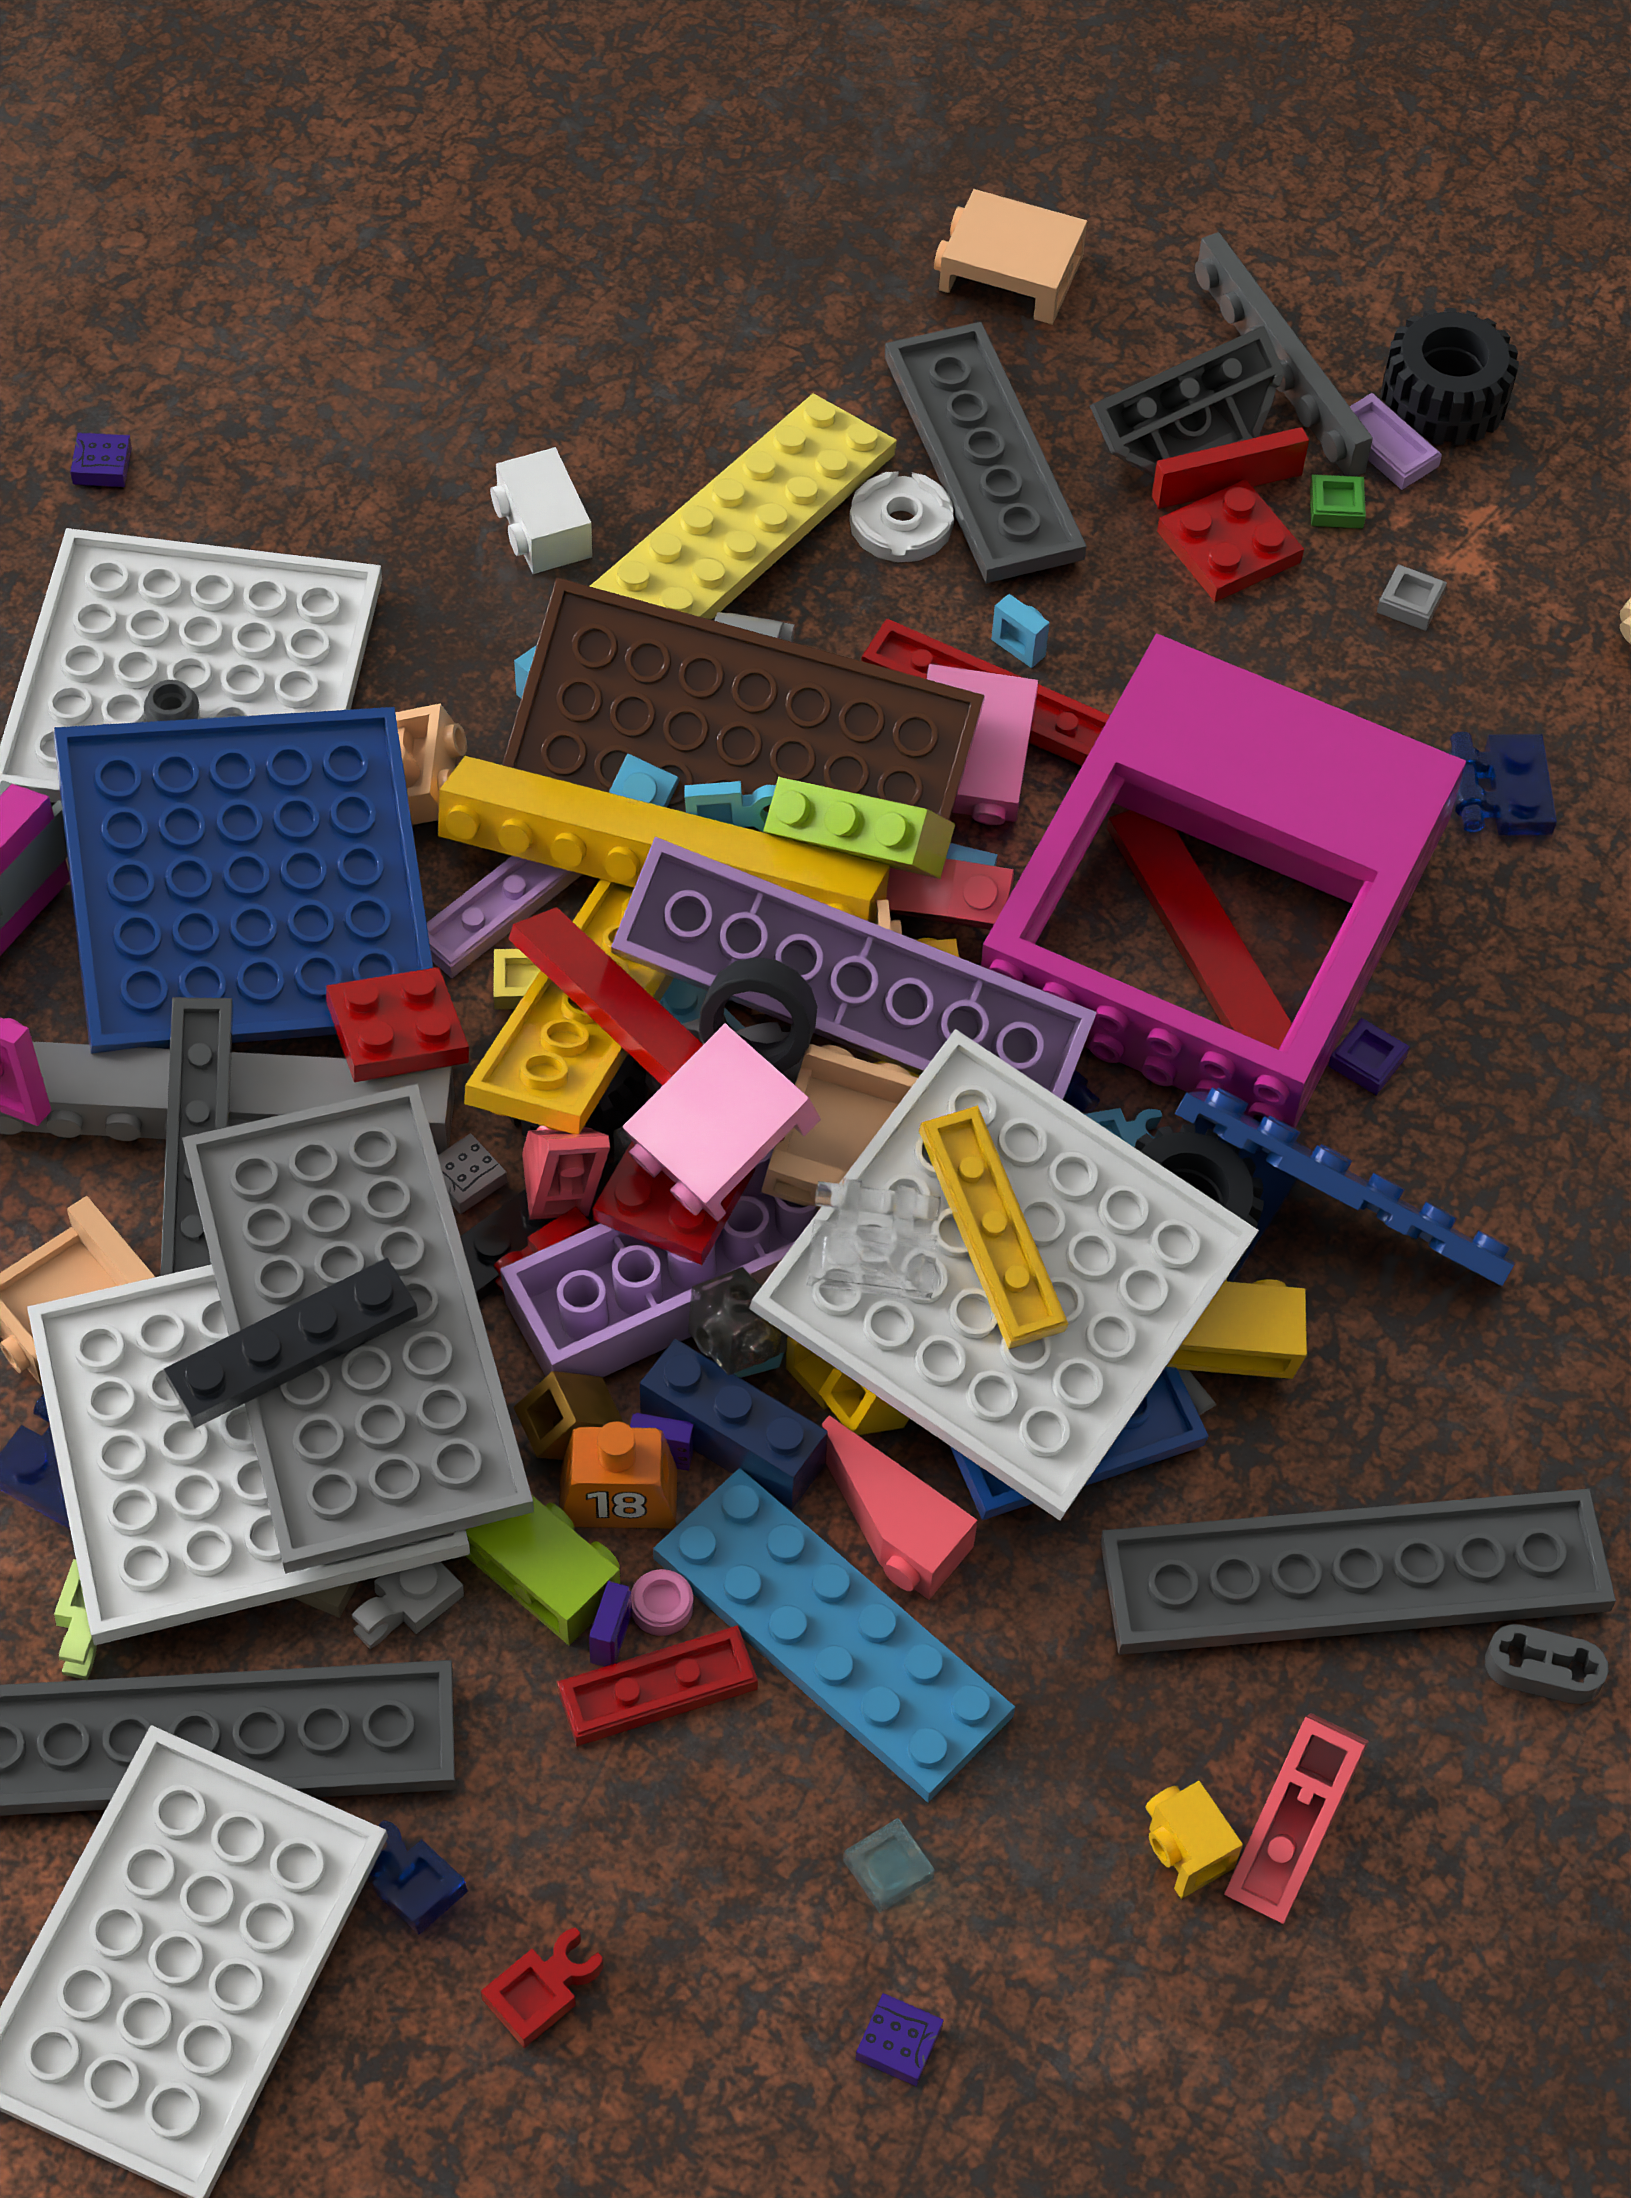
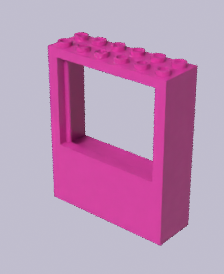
[981,633,1466,1128]

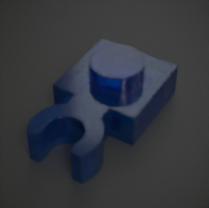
[369,1820,468,1935]

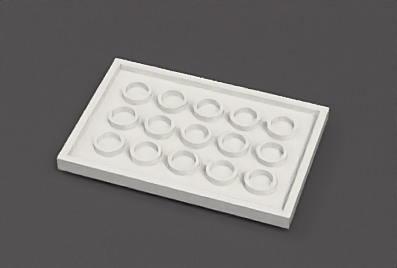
[0,1725,388,2198]

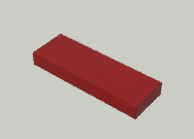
[1152,427,1309,509]
[557,1625,758,1746]

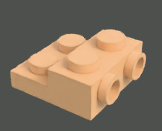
[395,703,467,825]

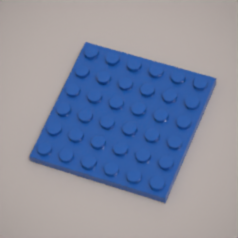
[54,707,433,1054]

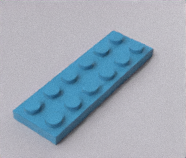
[653,1468,1015,1803]

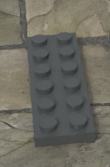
[885,322,1087,583]

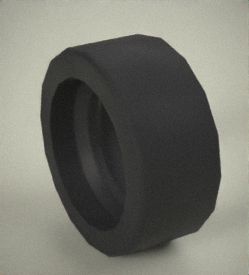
[699,957,818,1073]

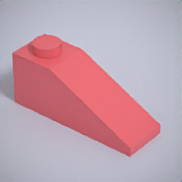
[886,859,1014,930]
[522,1126,610,1220]
[822,1415,978,1600]
[1224,1713,1369,1924]

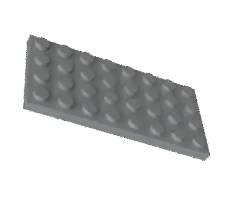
[182,1084,534,1574]

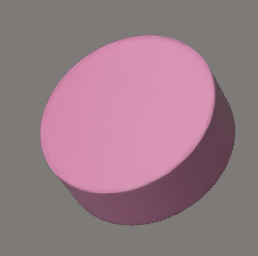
[631,1569,693,1636]

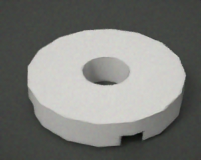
[849,471,954,563]

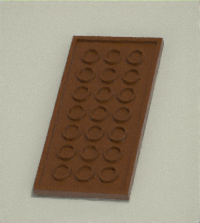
[502,577,985,834]

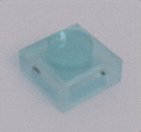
[843,1818,935,1913]

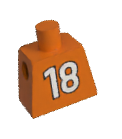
[559,1421,677,1529]

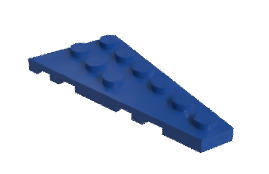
[1175,1087,1515,1286]

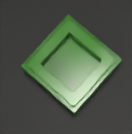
[1310,475,1366,528]

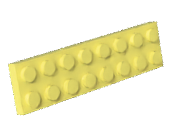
[590,393,897,620]

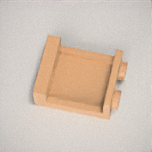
[934,189,1087,325]
[761,1044,918,1210]
[0,1196,155,1386]

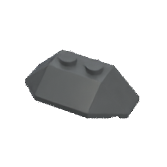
[1090,325,1285,477]

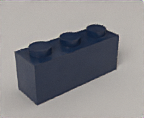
[640,1339,828,1510]

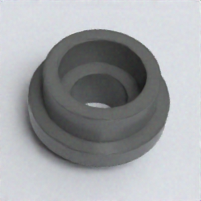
[144,680,200,722]

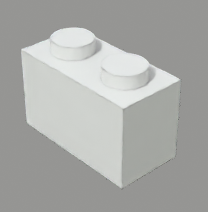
[490,447,592,574]

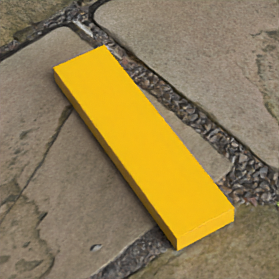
[919,1105,1069,1349]

